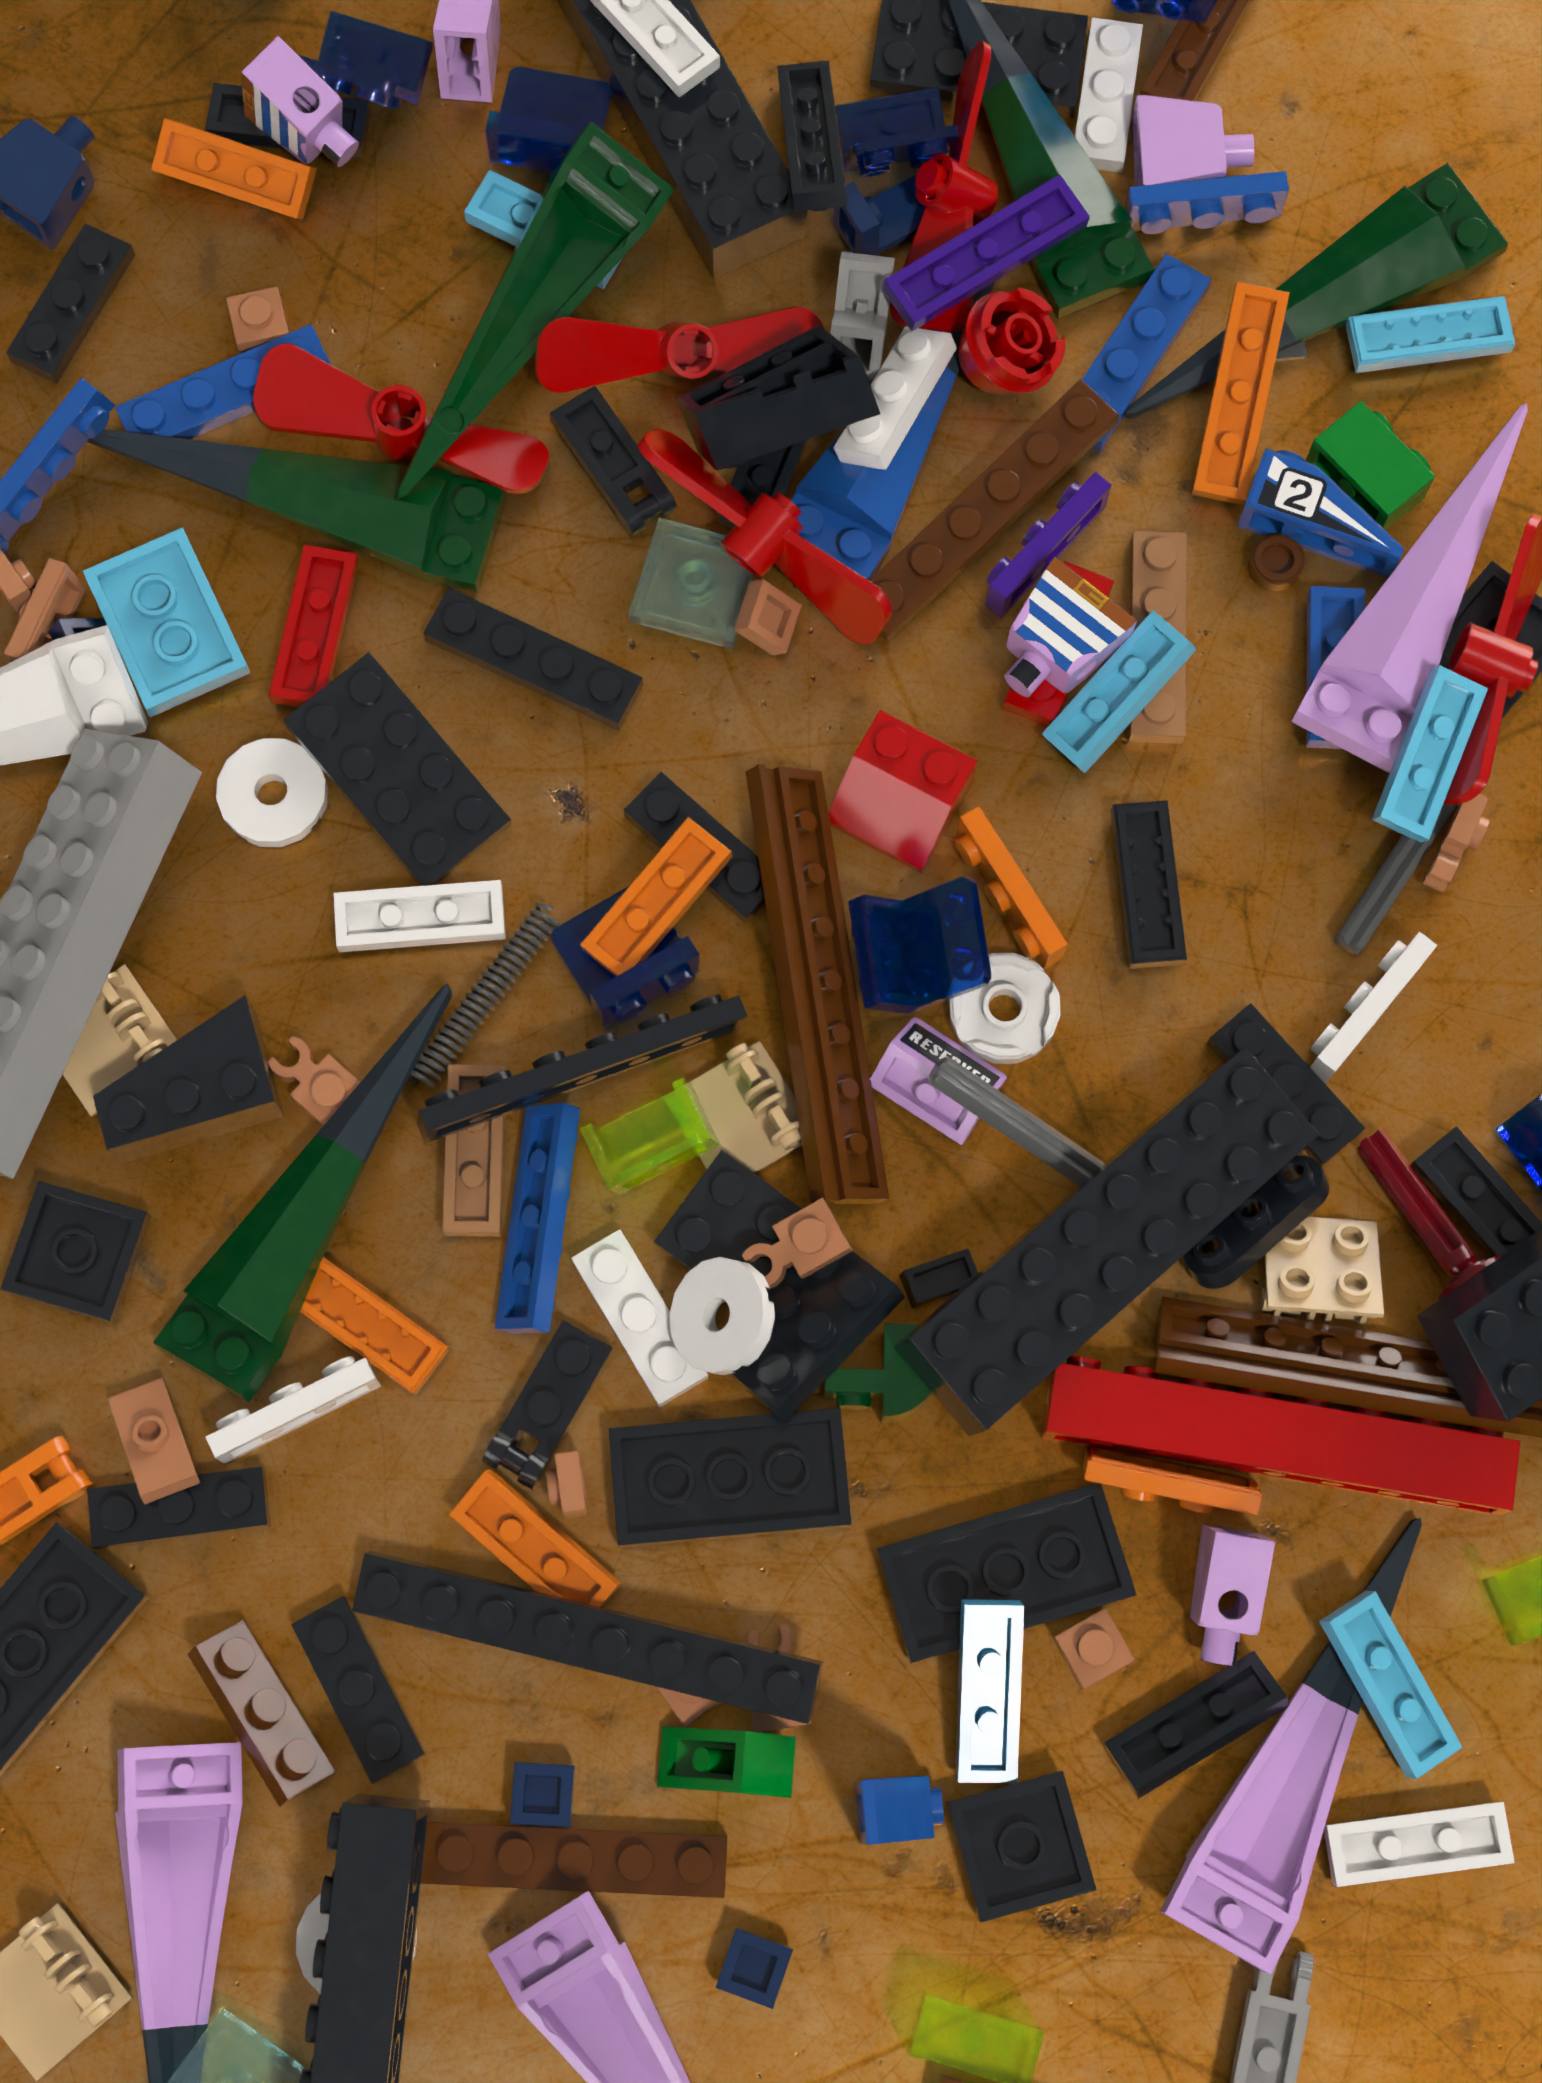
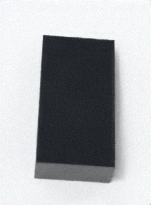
[899,1248,978,1308]

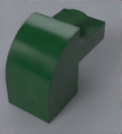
[824,1323,932,1423]

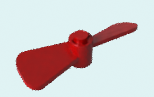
[889,40,998,333]
[535,306,825,393]
[253,343,549,494]
[638,429,892,645]
[1443,514,1542,805]

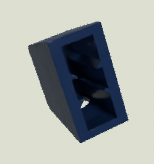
[0,115,95,251]

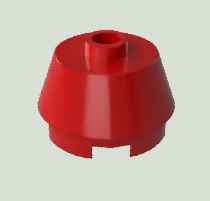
[958,288,1065,395]

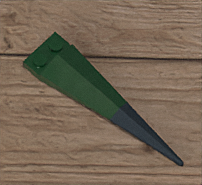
[947,0,1155,319]
[1125,163,1508,419]
[87,429,507,593]
[153,983,452,1403]

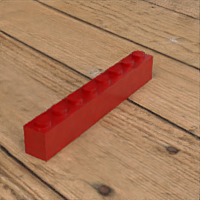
[1041,1356,1521,1516]

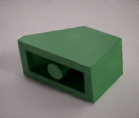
[657,1726,796,1798]

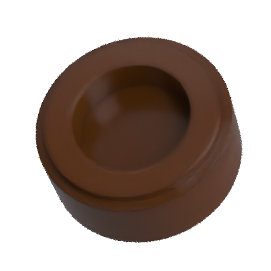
[1248,534,1305,592]

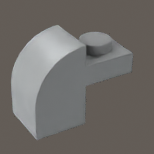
[830,251,895,382]

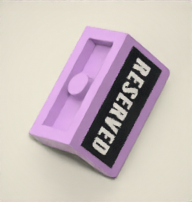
[870,1017,1007,1145]

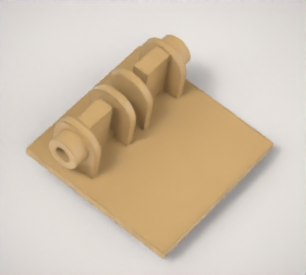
[62,964,177,1117]
[663,1041,802,1174]
[1261,1217,1384,1324]
[0,1903,133,2081]

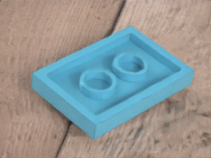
[83,527,250,717]

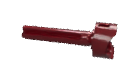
[1357,1128,1503,1300]

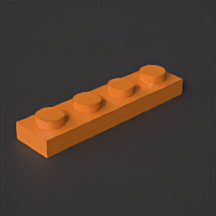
[1191,282,1290,505]

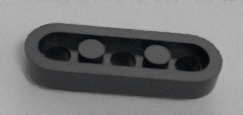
[1184,1156,1330,1289]

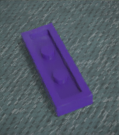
[985,472,1112,619]

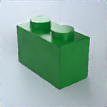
[1305,401,1436,531]

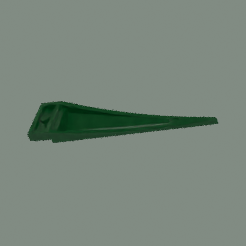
[395,121,675,501]

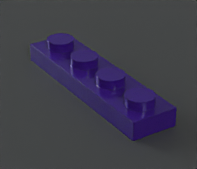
[882,174,1090,331]

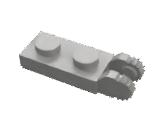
[1229,1951,1314,2083]

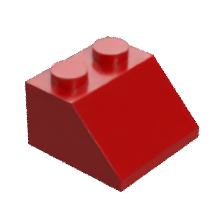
[828,710,978,874]

